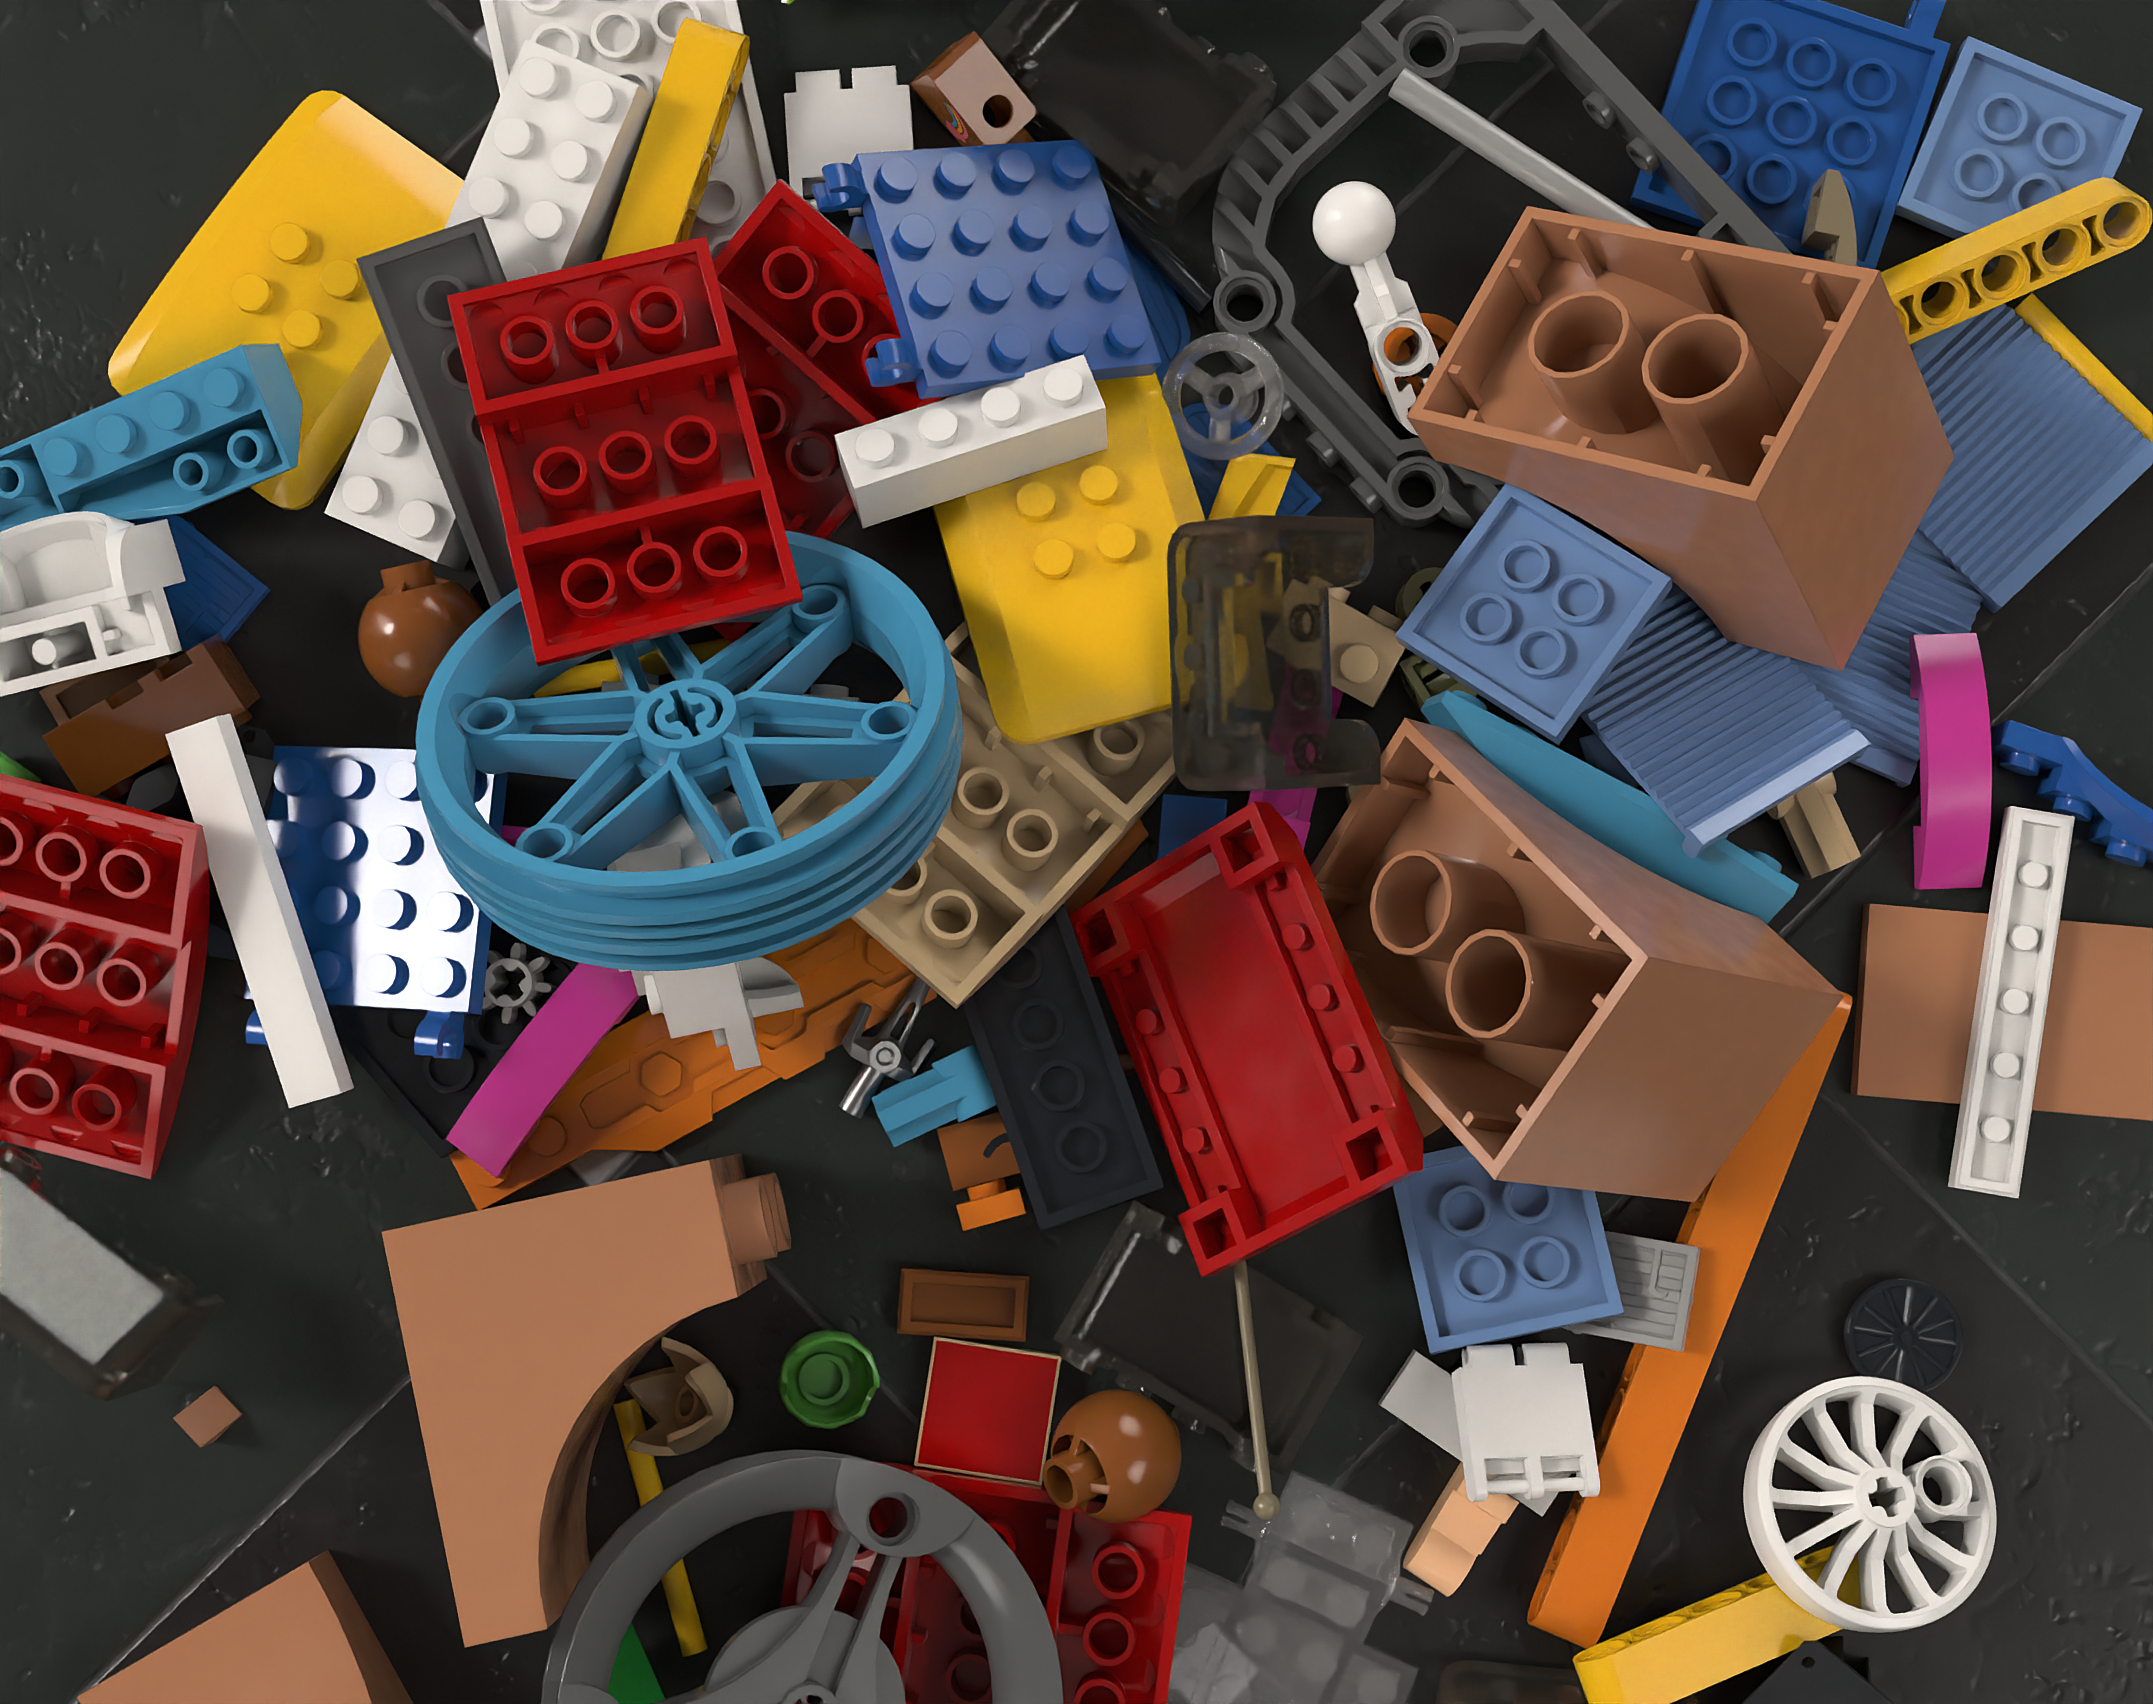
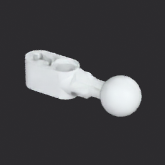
[1313,181,1440,435]

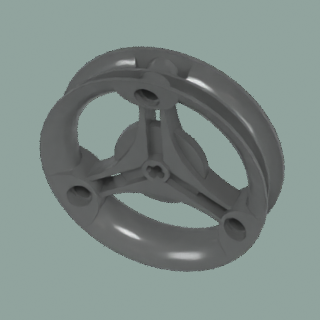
[541,1449,1063,1704]

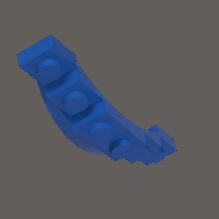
[1990,720,2153,867]

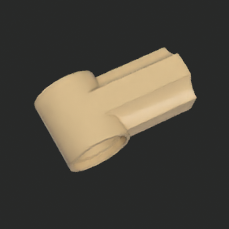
[1767,772,1861,880]

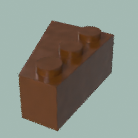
[42,632,261,802]

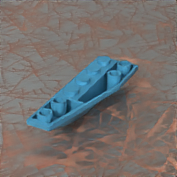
[0,343,303,532]
[1421,690,1799,924]

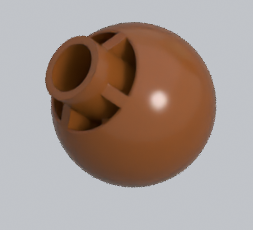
[358,559,484,704]
[1042,1389,1182,1523]

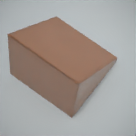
[173,1385,243,1448]

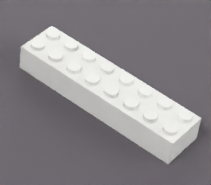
[324,39,655,572]

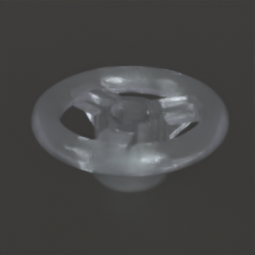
[1162,332,1284,460]

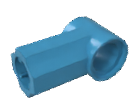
[871,1043,997,1147]

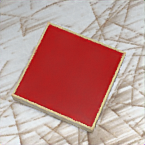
[914,1336,1062,1486]

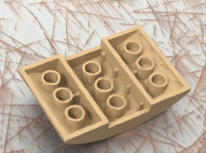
[772,620,1208,1009]

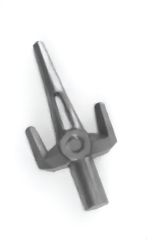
[839,977,938,1118]

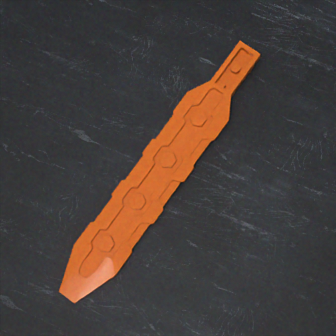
[449,819,1149,1211]

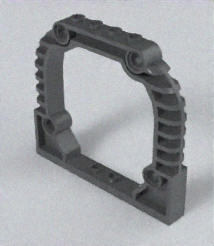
[1212,0,1793,530]

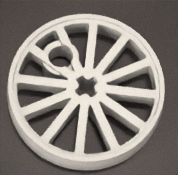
[1743,1376,1997,1633]

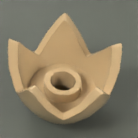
[624,1336,733,1456]

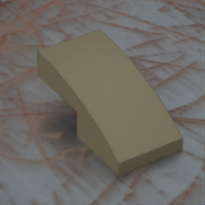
[1800,169,1857,266]

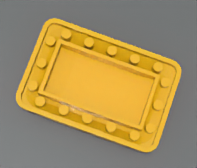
[108,90,464,510]
[932,372,1247,745]

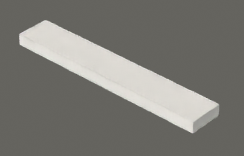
[165,714,354,1108]
[1948,806,2075,1199]

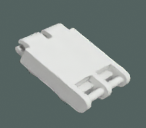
[784,66,914,216]
[1451,1342,1600,1502]

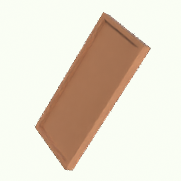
[1850,904,2153,1121]

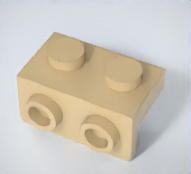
[1261,574,1408,708]

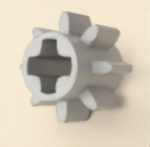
[482,943,557,1024]

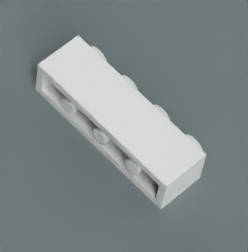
[834,354,1108,528]

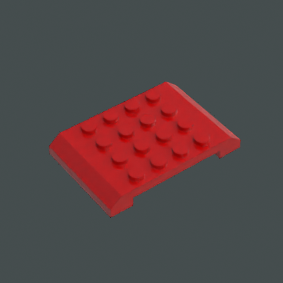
[1068,801,1423,1277]

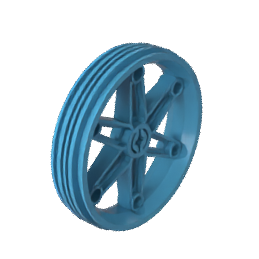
[415,531,964,971]

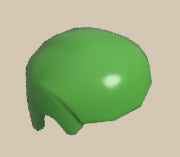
[777,1329,880,1430]

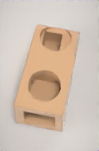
[1403,1461,1519,1597]

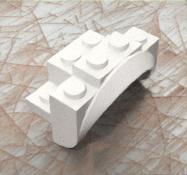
[0,511,186,697]
[607,790,804,1071]

